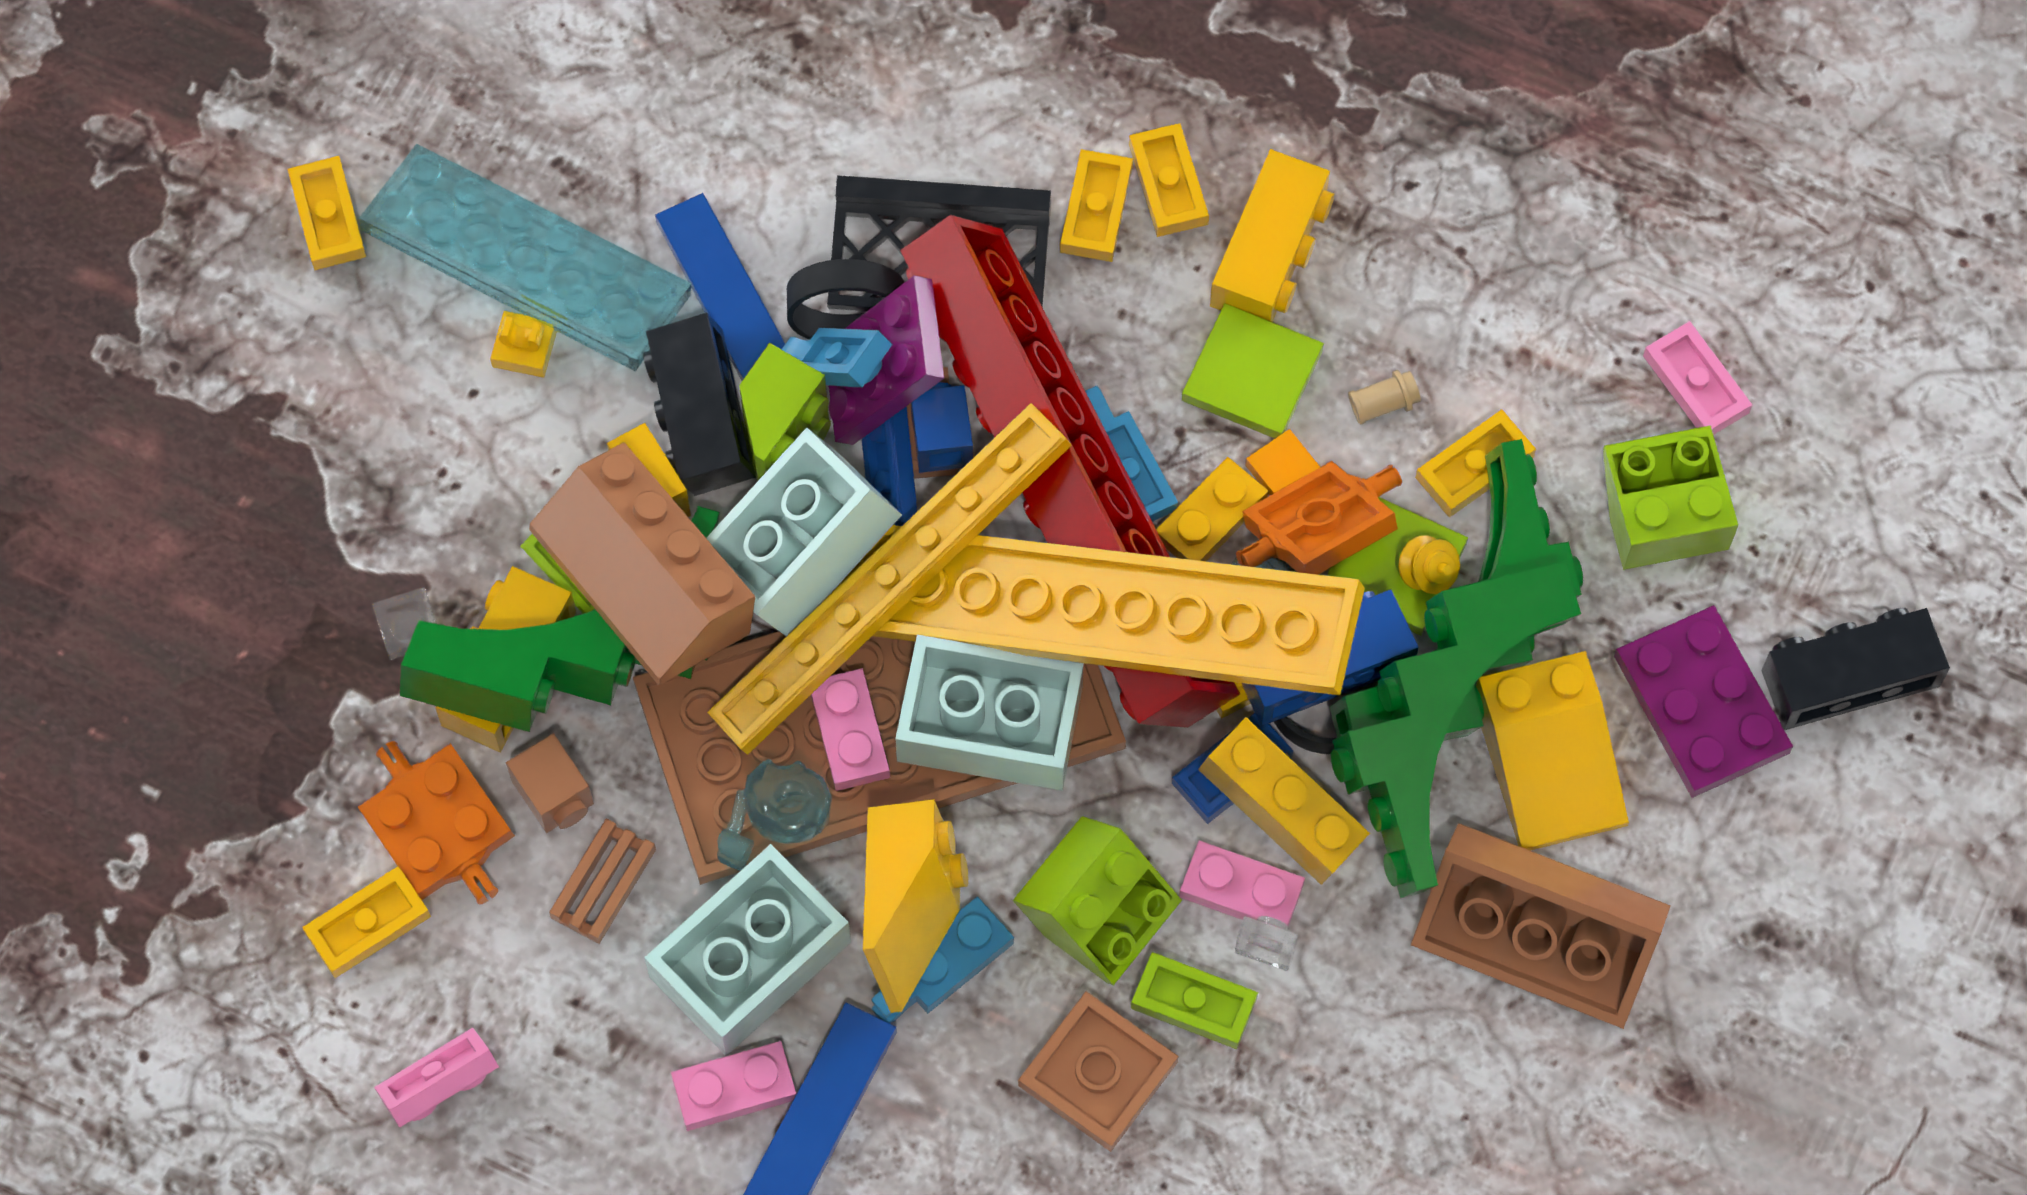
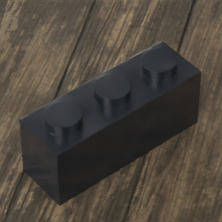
[643,313,756,496]
[1761,608,1950,730]

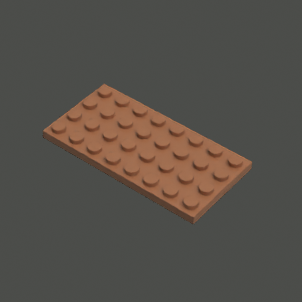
[633,631,1126,885]

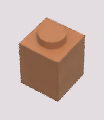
[506,733,594,833]

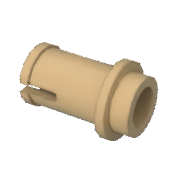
[1348,370,1421,425]

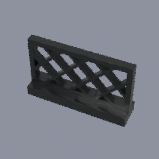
[827,175,1051,311]

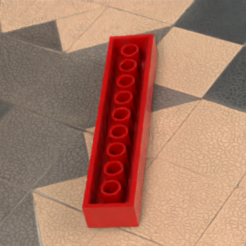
[900,215,1240,728]

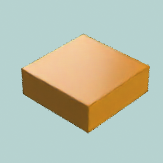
[1245,429,1320,496]

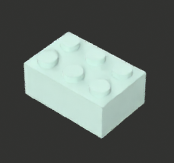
[706,428,902,636]
[895,634,1084,791]
[644,844,851,1056]

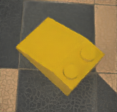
[1476,651,1629,851]
[863,799,969,1013]

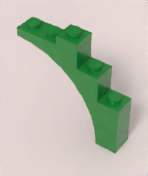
[1330,439,1583,741]
[400,506,720,732]
[1331,560,1581,899]

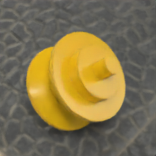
[1399,535,1460,594]

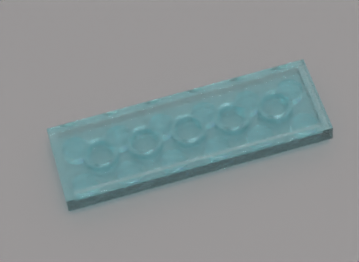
[359,144,691,372]

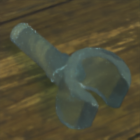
[717,789,754,871]

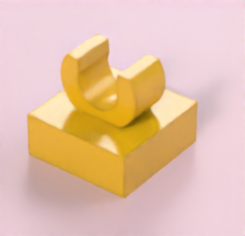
[490,311,558,378]

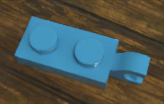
[781,328,893,387]
[1085,386,1178,522]
[871,896,1014,1024]

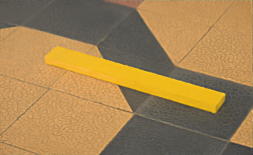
[707,403,1072,755]

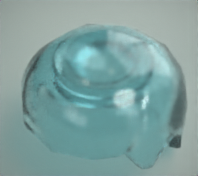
[743,759,832,844]

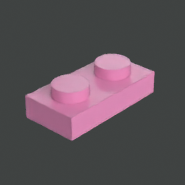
[1643,321,1752,435]
[811,668,890,791]
[1179,840,1305,935]
[374,1028,499,1127]
[671,1041,796,1131]

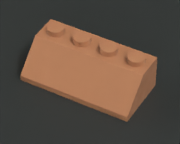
[529,442,755,685]
[1411,823,1671,1029]

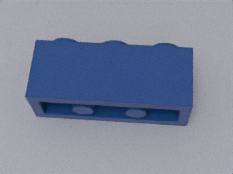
[1241,589,1419,726]

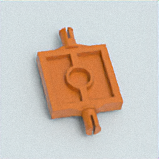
[1236,461,1402,575]
[358,741,515,904]

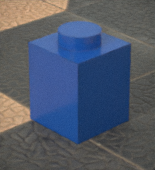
[910,382,973,473]

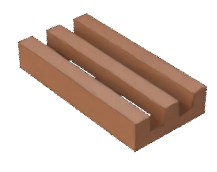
[549,818,656,944]

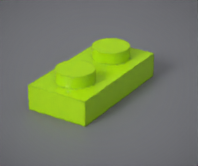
[1131,952,1258,1050]

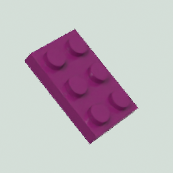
[828,276,944,445]
[1614,605,1793,798]

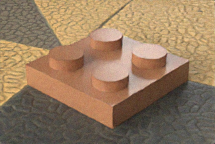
[1018,991,1179,1152]

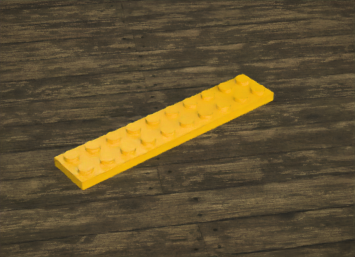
[830,525,1365,696]

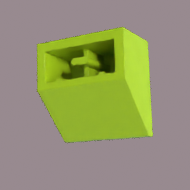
[739,343,831,482]
[1603,425,1739,570]
[1012,816,1182,986]

